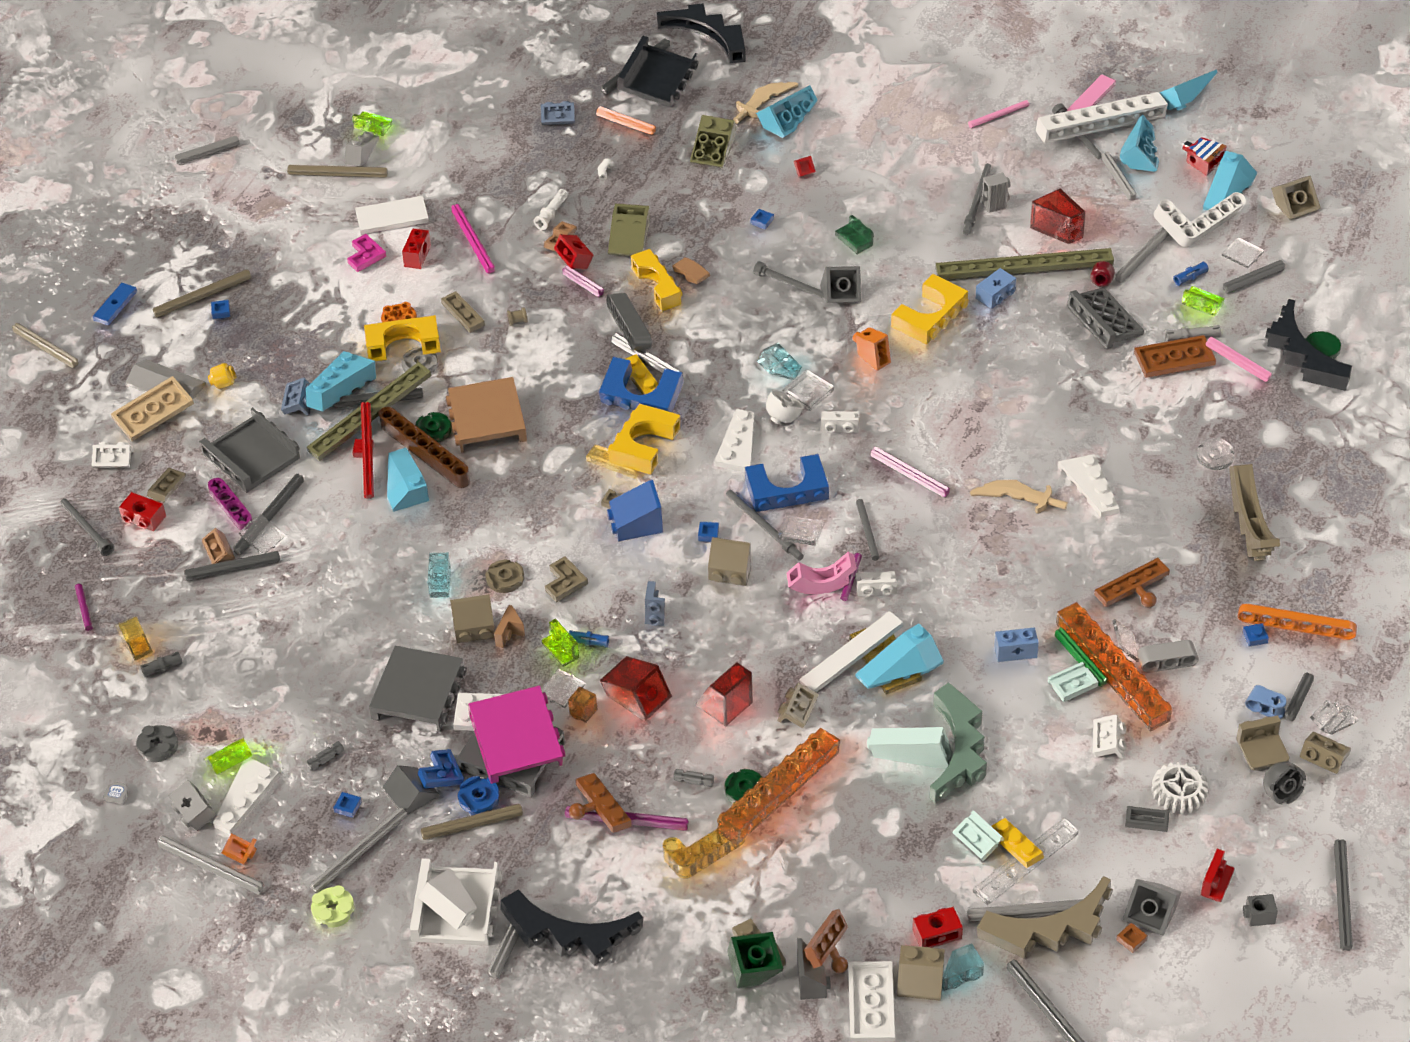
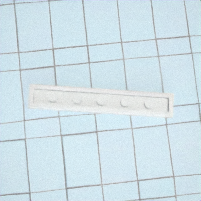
[799,611,903,693]

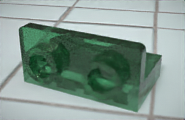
[835,215,874,254]

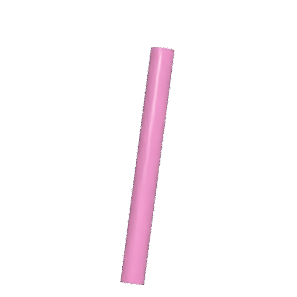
[968,100,1029,128]

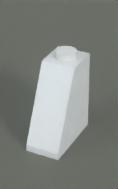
[418,868,477,929]

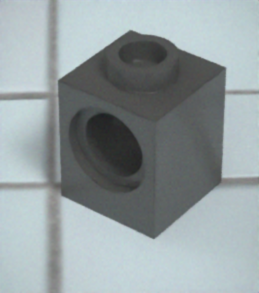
[1243,894,1278,926]

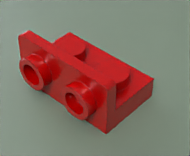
[1201,848,1235,902]

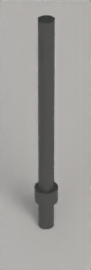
[963,163,991,235]
[726,489,804,561]

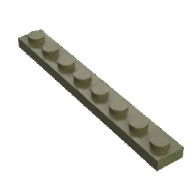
[307,362,432,461]

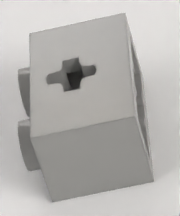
[169,780,217,831]

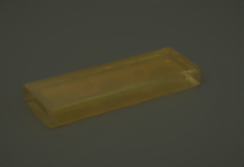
[586,445,640,479]

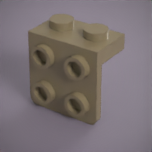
[1236,715,1290,770]

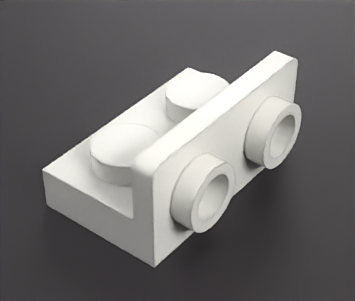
[821,411,859,433]
[91,442,134,468]
[856,571,897,596]
[1093,714,1127,759]

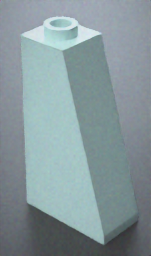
[867,727,953,769]

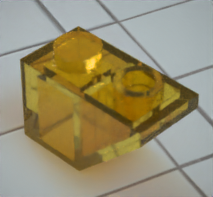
[115,616,153,661]

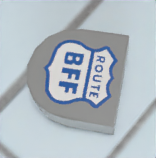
[103,782,128,804]

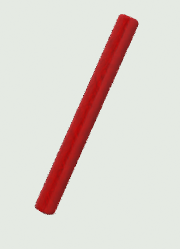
[361,402,374,499]

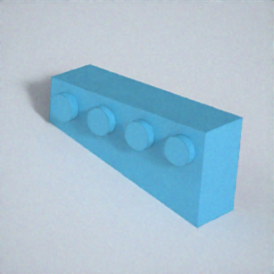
[306,351,376,411]

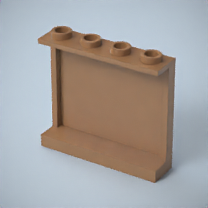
[446,377,527,453]

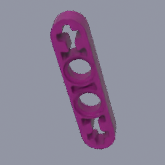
[208,478,253,530]

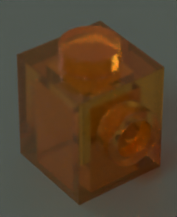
[568,686,598,723]

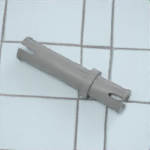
[1165,325,1221,342]

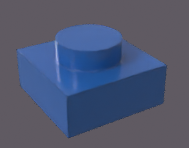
[750,209,774,230]
[211,300,230,319]
[698,522,719,542]
[1243,623,1269,647]
[333,792,362,818]

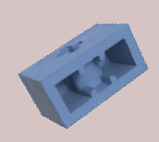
[975,268,1016,309]
[994,627,1039,662]

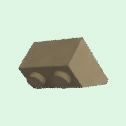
[1271,175,1321,219]
[708,537,751,586]
[450,594,495,643]
[897,945,945,1001]

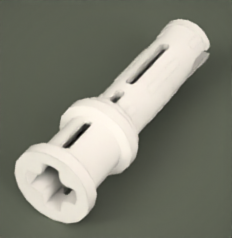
[533,189,569,230]

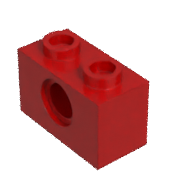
[402,228,431,269]
[554,234,594,270]
[119,492,166,531]
[912,906,963,948]

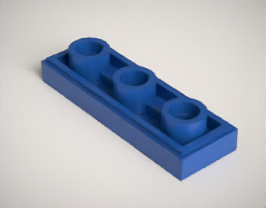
[92,282,137,326]

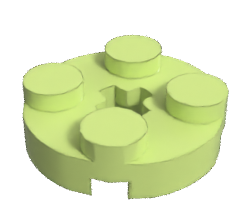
[311,885,355,928]

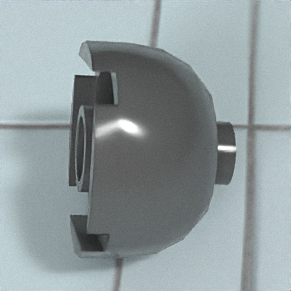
[1263,762,1306,805]

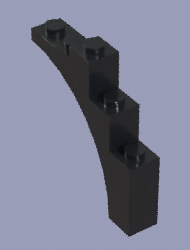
[656,3,746,64]
[1265,299,1352,391]
[500,889,644,966]

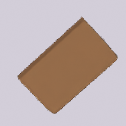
[201,528,235,564]

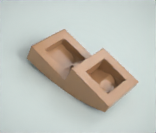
[544,221,577,252]
[672,257,710,284]

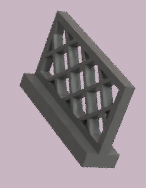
[1067,287,1144,349]

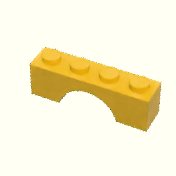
[631,249,683,312]

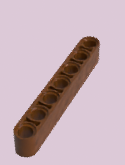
[379,407,470,488]

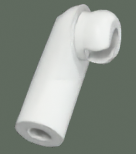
[597,158,614,181]

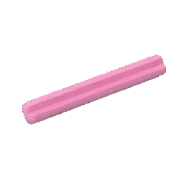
[1206,337,1272,382]

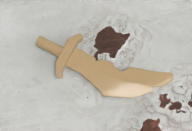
[733,82,798,124]
[970,480,1068,513]

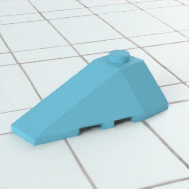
[756,85,817,138]
[1120,115,1159,172]
[1203,151,1257,210]
[387,448,429,512]
[855,624,944,689]

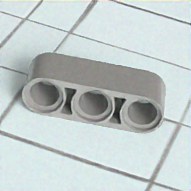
[1137,640,1199,673]

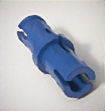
[1173,261,1209,286]
[568,630,609,648]

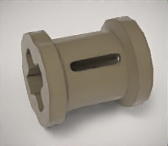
[507,307,528,326]

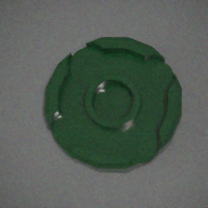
[1305,331,1341,359]
[415,412,452,442]
[724,769,766,807]

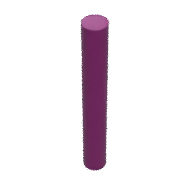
[840,553,862,601]
[75,583,93,631]

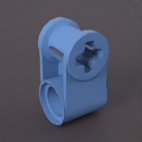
[1245,685,1287,719]

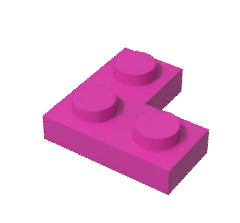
[347,234,386,272]

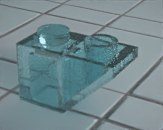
[757,342,802,380]
[942,943,984,991]

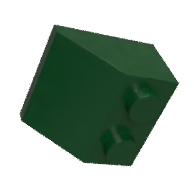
[727,932,784,988]

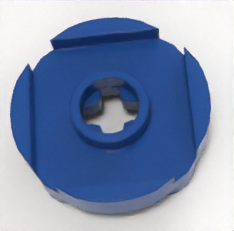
[458,776,499,815]

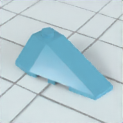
[1159,69,1218,111]

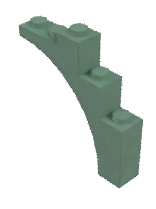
[929,682,987,803]

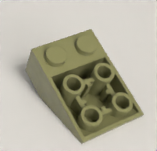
[690,115,737,168]
[608,204,650,256]

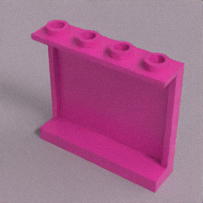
[468,685,566,784]

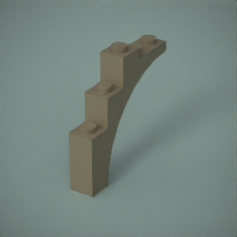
[1229,464,1280,561]
[977,876,1113,959]

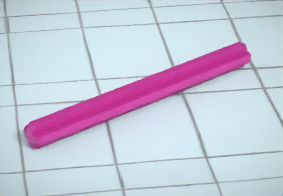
[451,204,495,274]

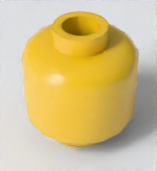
[208,363,237,389]

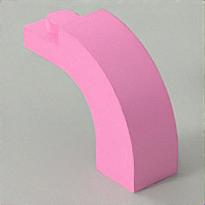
[787,552,857,594]

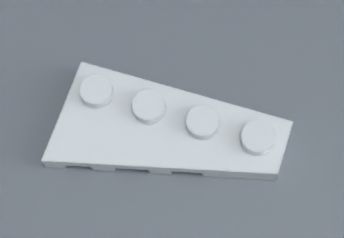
[714,409,754,472]
[1058,454,1119,517]
[213,756,280,835]

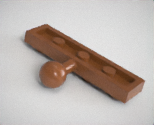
[1094,558,1170,608]
[569,773,632,833]
[804,909,849,974]

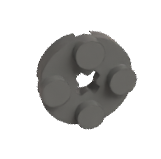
[136,725,178,762]

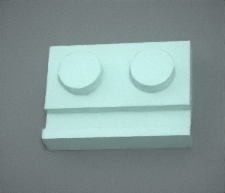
[1048,662,1098,702]
[952,810,1004,861]

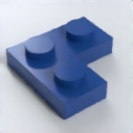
[418,749,464,789]

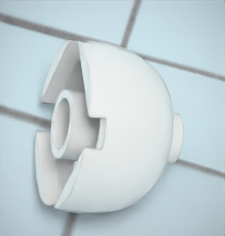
[766,389,804,424]

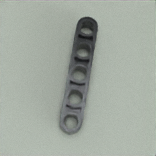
[606,293,652,351]

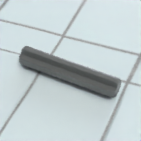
[1284,672,1314,721]

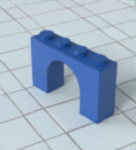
[599,357,684,412]
[745,454,829,512]

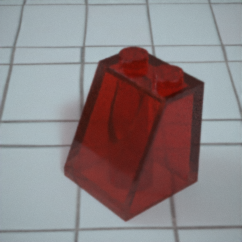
[1030,188,1086,244]
[600,656,672,721]
[696,662,753,727]

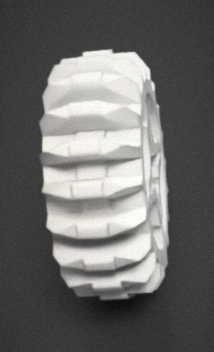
[1152,761,1209,814]

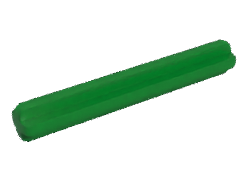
[1055,627,1108,687]

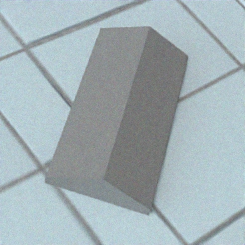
[125,359,206,399]

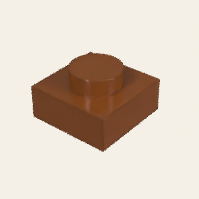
[1116,923,1148,953]

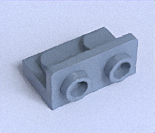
[541,101,575,125]
[281,377,311,415]
[645,581,665,626]

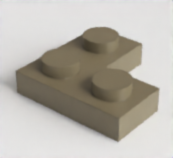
[545,556,588,603]

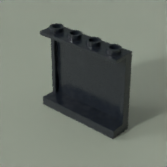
[617,35,699,107]

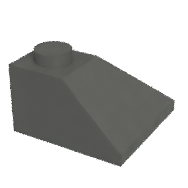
[1122,879,1182,936]
[797,938,831,1000]

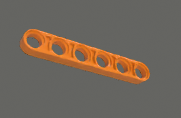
[1238,604,1357,640]

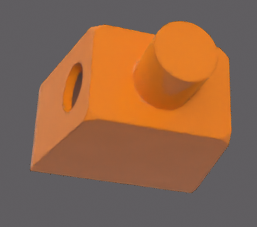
[852,327,891,371]

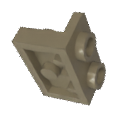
[777,682,819,728]
[1300,731,1351,774]

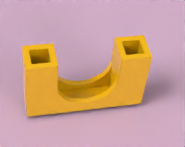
[891,274,969,345]
[364,315,441,361]
[607,403,680,475]

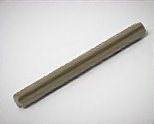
[287,165,388,178]
[153,269,251,317]

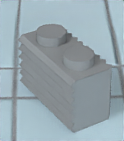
[982,172,1011,213]

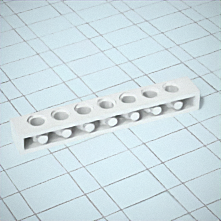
[1036,92,1168,143]

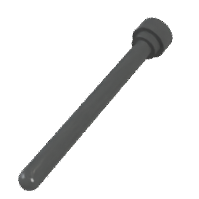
[1052,103,1102,159]
[753,261,825,299]
[60,498,115,556]

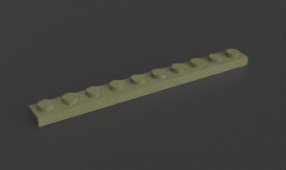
[935,248,1114,280]

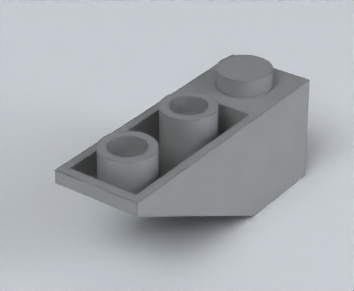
[345,132,379,166]

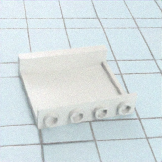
[410,858,502,946]

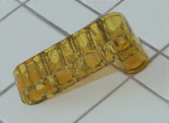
[663,819,745,879]

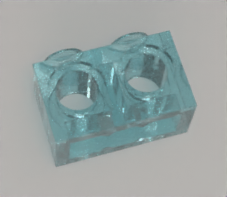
[427,552,451,598]

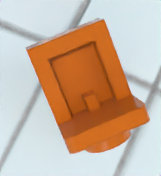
[221,833,257,865]

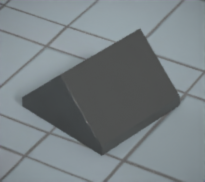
[820,266,861,303]
[382,765,439,814]

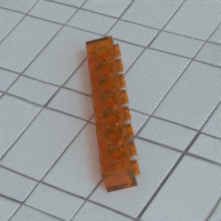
[1056,602,1172,732]
[717,728,840,845]

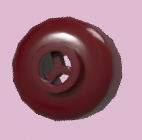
[1090,261,1115,287]

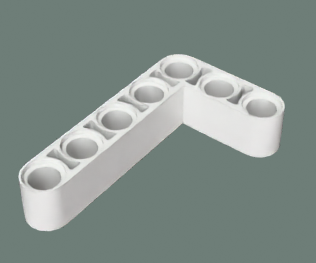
[1154,192,1246,247]

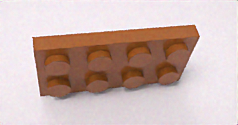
[1134,335,1216,378]

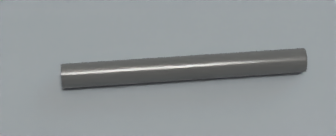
[856,499,880,561]

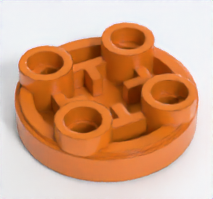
[381,302,417,322]

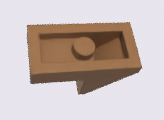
[494,605,525,648]

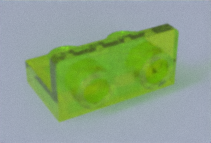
[352,111,393,136]
[1182,286,1225,317]
[541,618,580,667]
[203,738,252,775]

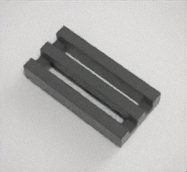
[1125,806,1169,832]

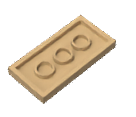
[111,376,194,442]

